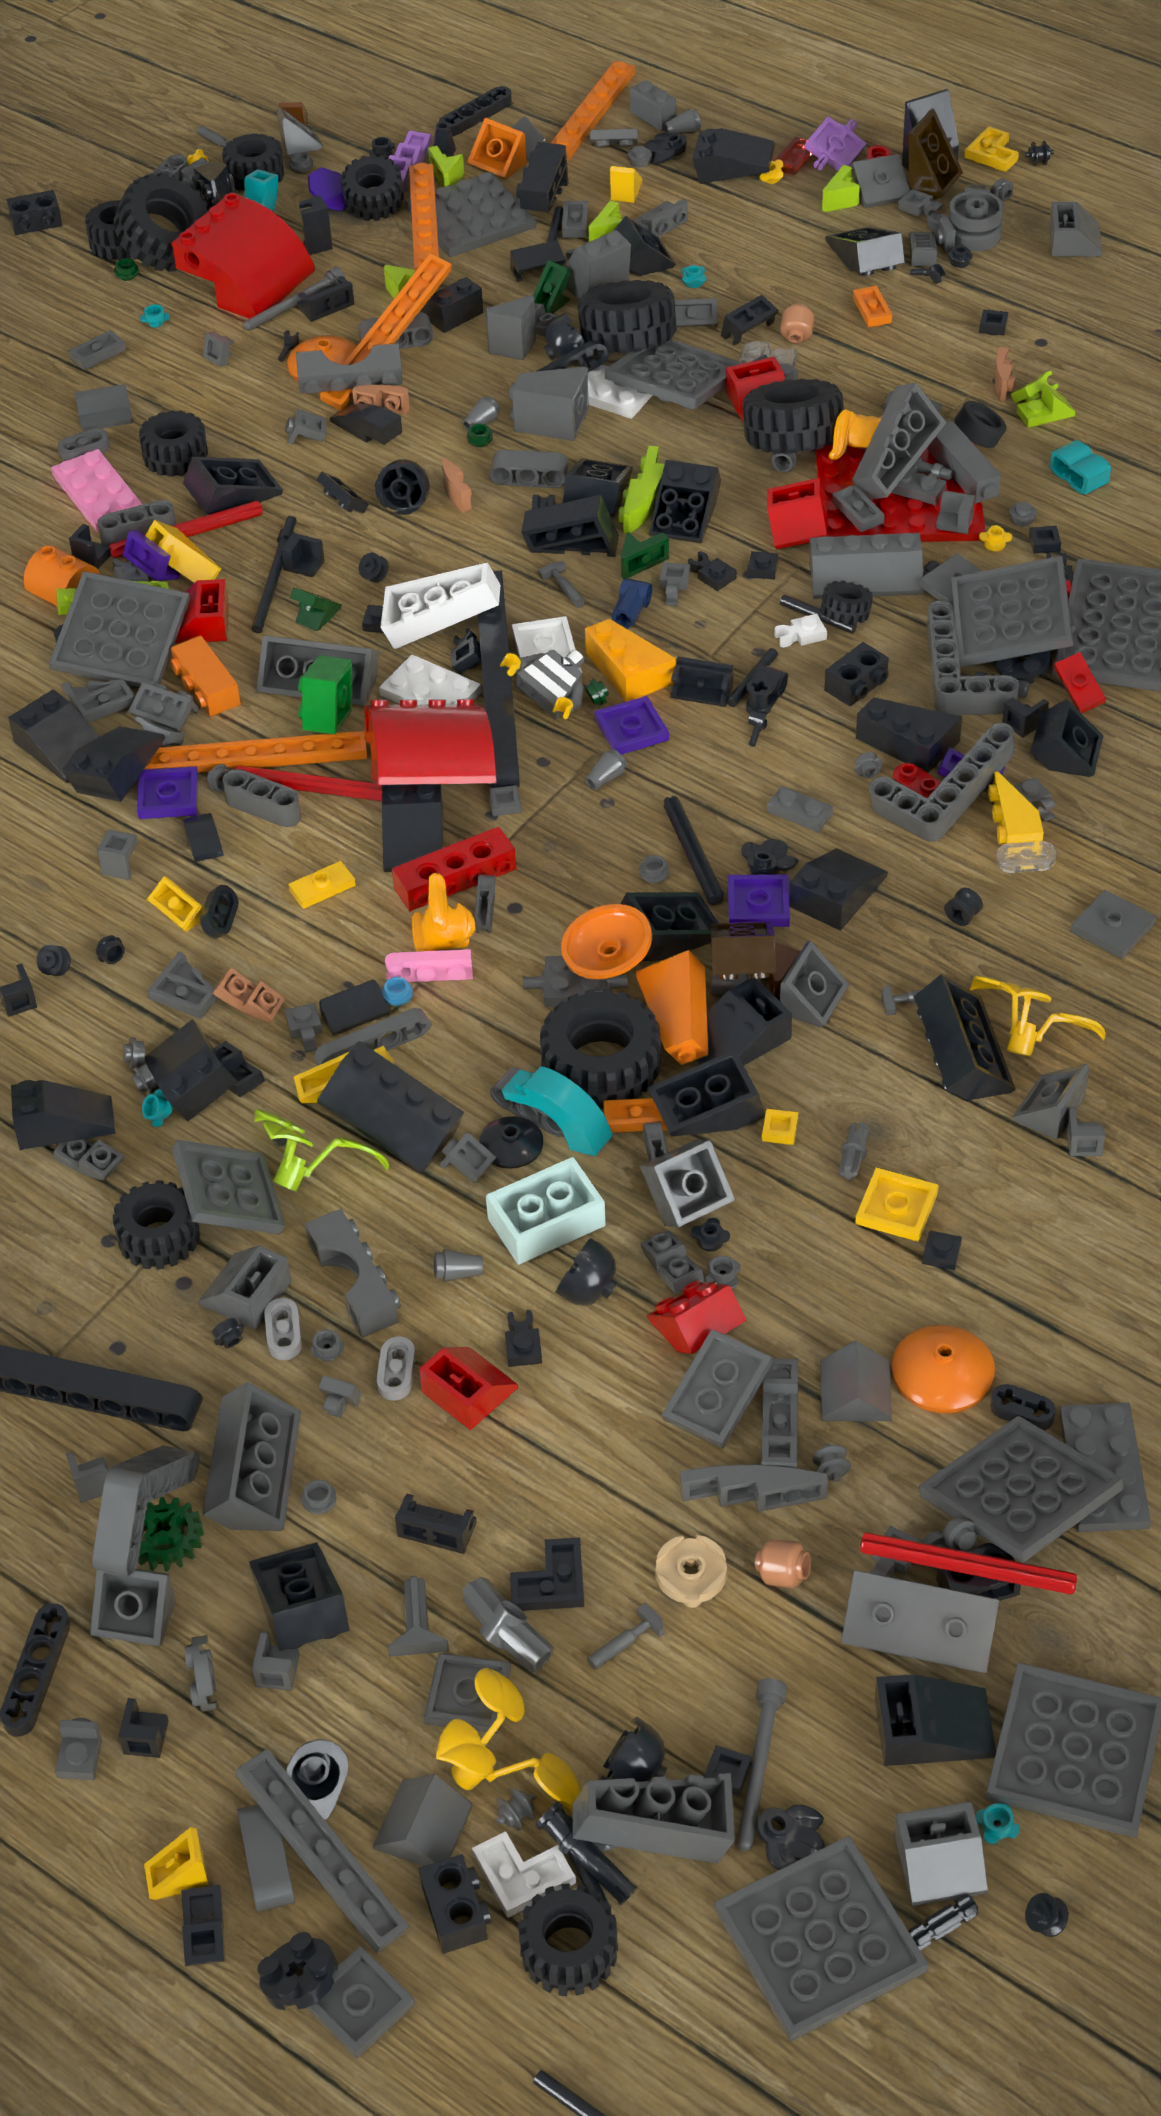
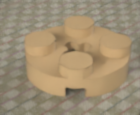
[655,1535,727,1608]

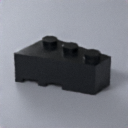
[516,142,569,212]
[521,495,619,557]
[856,697,962,773]

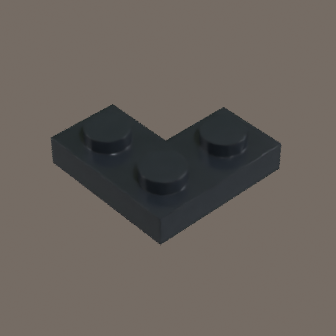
[510,1537,584,1611]

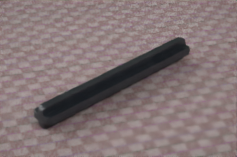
[663,795,724,905]

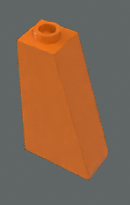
[636,950,708,1065]

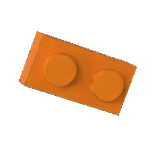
[853,286,892,327]
[603,1098,668,1133]

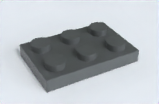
[662,1329,773,1449]

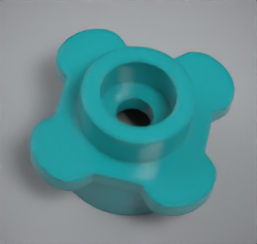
[681,265,707,288]
[140,304,170,328]
[142,1089,173,1128]
[975,1803,1020,1845]

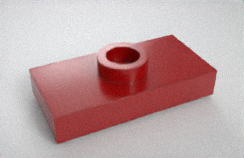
[1054,652,1106,714]

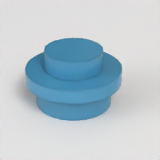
[382,977,413,1006]

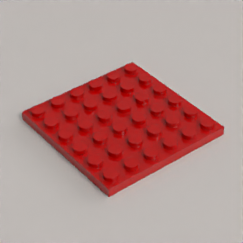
[815,442,986,542]

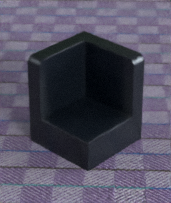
[69,524,111,569]
[281,533,325,577]
[1002,697,1049,738]
[0,963,37,1017]
[118,1698,169,1758]

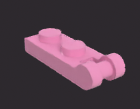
[385,950,473,982]

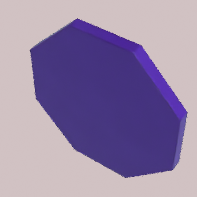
[308,167,347,211]

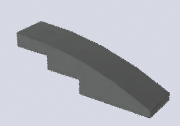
[680,1465,828,1512]

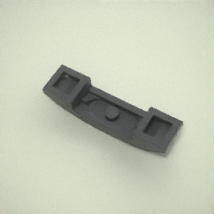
[761,1358,798,1468]

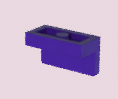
[122,530,180,581]

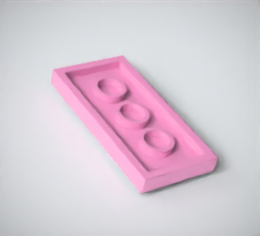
[51,449,143,532]

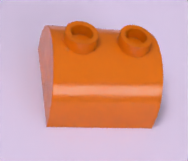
[24,545,100,606]

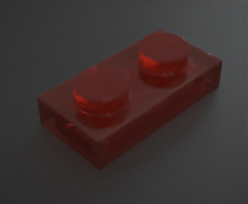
[774,137,813,175]

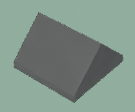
[277,107,323,155]
[486,295,536,360]
[780,941,849,1027]
[1012,1063,1089,1140]
[820,1341,892,1421]
[90,1569,176,1646]
[373,1774,472,1866]

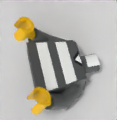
[500,650,585,720]

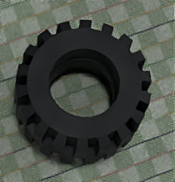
[222,133,285,191]
[341,154,404,221]
[85,200,131,260]
[139,410,208,477]
[113,1180,200,1270]
[518,1883,618,1996]

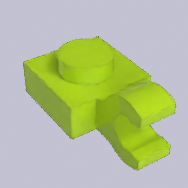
[1010,371,1058,403]

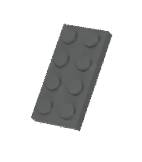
[1059,1403,1151,1532]

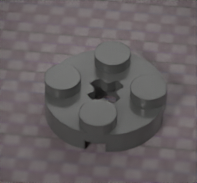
[184,1635,217,1712]

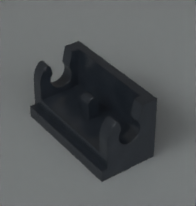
[299,195,333,255]
[510,240,566,282]
[297,276,355,322]
[721,295,779,345]
[670,656,733,707]
[395,1493,477,1554]

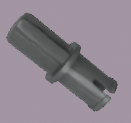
[839,1122,869,1180]

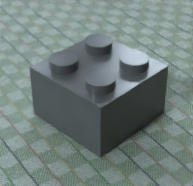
[640,1140,735,1227]

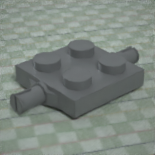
[523,956,628,1007]

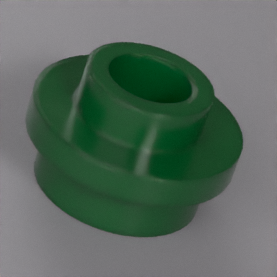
[114,258,139,281]
[467,423,493,447]
[584,678,609,706]

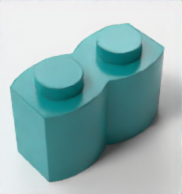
[1049,440,1111,495]

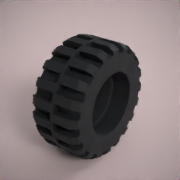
[114,173,209,272]
[578,280,677,353]
[742,379,844,454]
[540,989,661,1109]

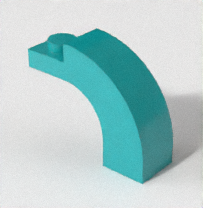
[244,169,278,212]
[502,1066,613,1156]

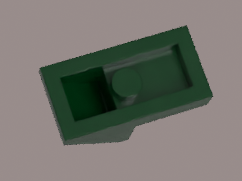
[533,260,572,314]
[621,532,669,579]
[290,587,342,631]

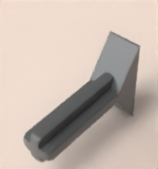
[388,1576,449,1657]

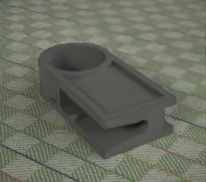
[475,875,495,933]
[643,1121,668,1162]

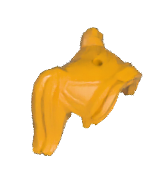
[829,409,882,460]
[411,873,475,952]

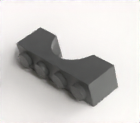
[296,343,403,394]
[305,1209,401,1338]

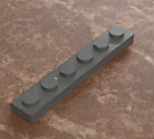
[235,1748,409,1954]

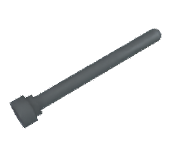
[243,266,346,331]
[737,1678,787,1851]

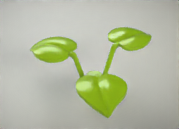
[254,1109,389,1192]

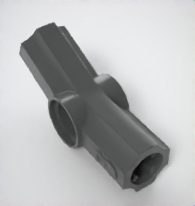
[462,1577,555,1673]

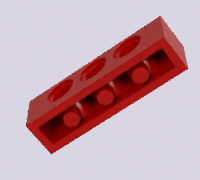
[392,826,516,912]

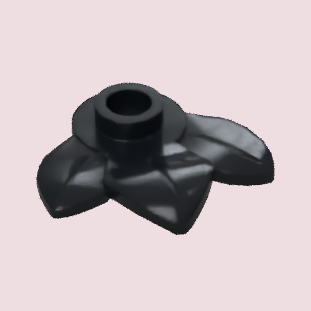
[643,132,687,165]
[741,839,799,875]
[756,1805,825,1870]

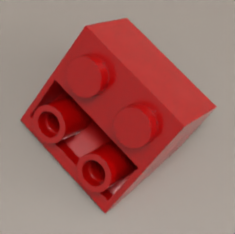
[726,356,785,423]
[767,478,828,550]
[175,579,229,644]
[647,1280,747,1354]
[419,1347,518,1431]

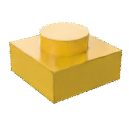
[762,1109,799,1145]

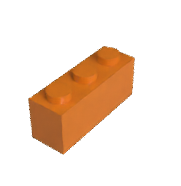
[170,636,241,717]

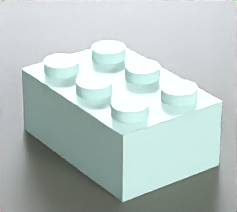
[486,1157,606,1265]

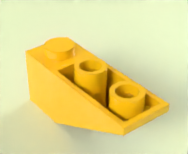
[145,520,222,583]
[988,772,1044,856]

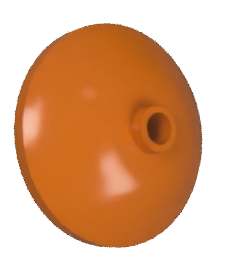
[287,335,357,382]
[561,904,652,979]
[892,1325,995,1413]

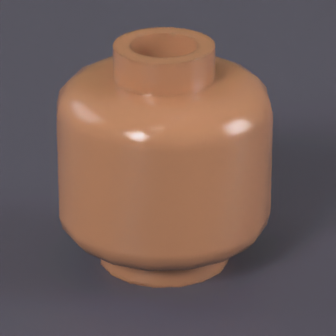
[780,304,815,343]
[755,1539,811,1588]

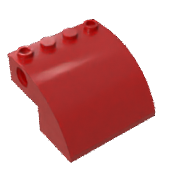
[171,192,315,319]
[364,699,496,785]

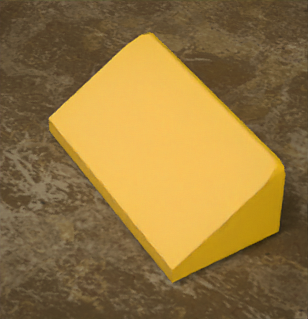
[147,876,204,932]

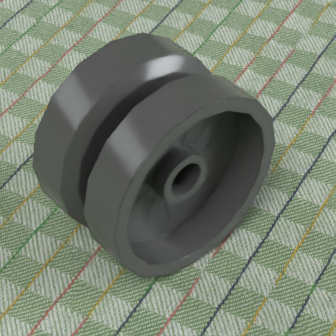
[949,190,1004,251]

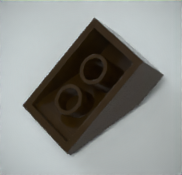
[909,108,963,200]
[711,921,776,980]

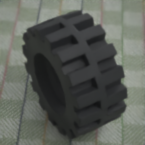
[820,580,873,624]

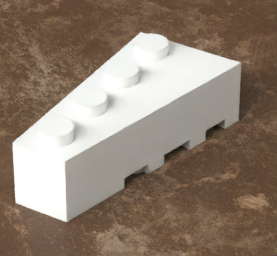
[381,562,500,649]

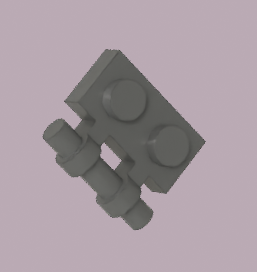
[891,458,953,505]

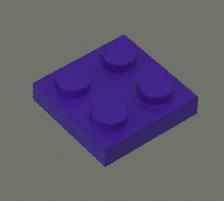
[594,696,669,755]
[137,766,198,819]
[728,875,790,927]

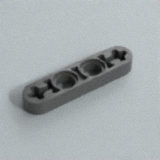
[314,1008,431,1065]

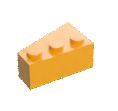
[585,619,676,702]

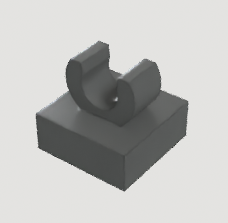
[203,331,234,366]
[319,1375,362,1418]

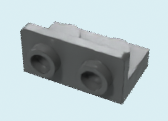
[634,199,688,237]
[128,682,199,732]

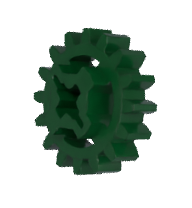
[138,1497,204,1571]

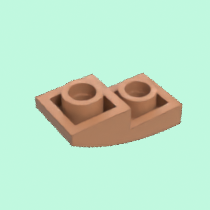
[995,347,1016,402]
[352,385,410,415]
[442,458,472,513]
[212,967,285,1023]

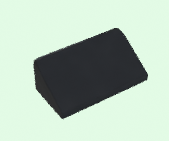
[319,979,390,1036]

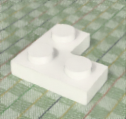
[472,1831,576,1918]

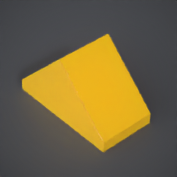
[610,166,642,203]
[144,1827,209,1900]

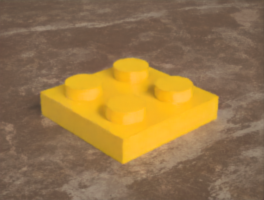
[855,1167,939,1242]

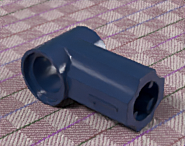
[612,578,653,629]

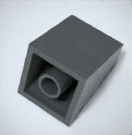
[565,230,631,300]
[509,367,589,441]

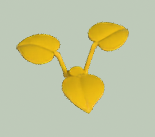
[970,976,1106,1057]
[436,1667,581,1811]

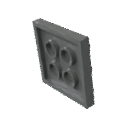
[172,1140,285,1234]

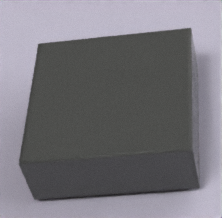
[488,785,522,816]

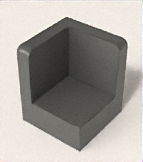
[936,491,975,534]
[97,829,138,880]
[1066,1107,1105,1157]
[66,1452,109,1503]
[252,1631,300,1691]

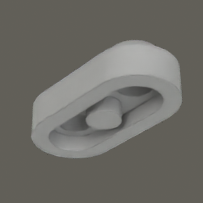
[264,1298,302,1360]
[377,1337,416,1401]

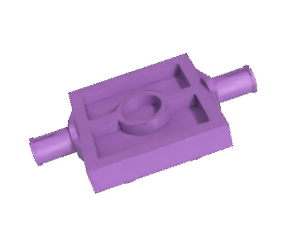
[804,116,867,171]

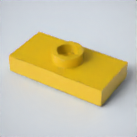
[288,861,356,909]

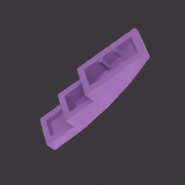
[389,130,432,191]

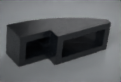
[330,404,402,445]

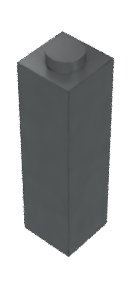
[927,420,1001,504]

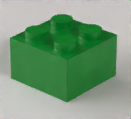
[298,655,352,734]

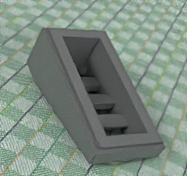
[909,232,937,266]

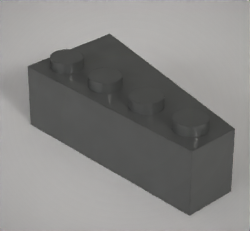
[852,382,946,500]
[572,1773,735,1864]

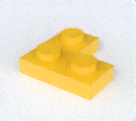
[964,126,1019,172]

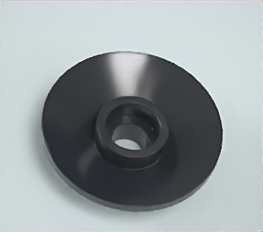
[479,1116,544,1169]

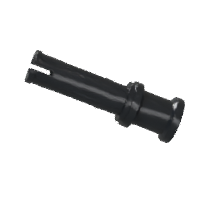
[535,1801,638,1906]

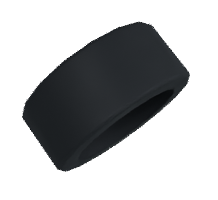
[954,401,1007,448]

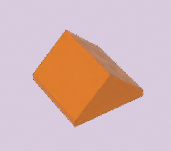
[467,118,527,179]

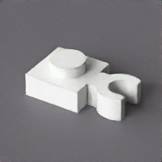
[774,614,827,647]

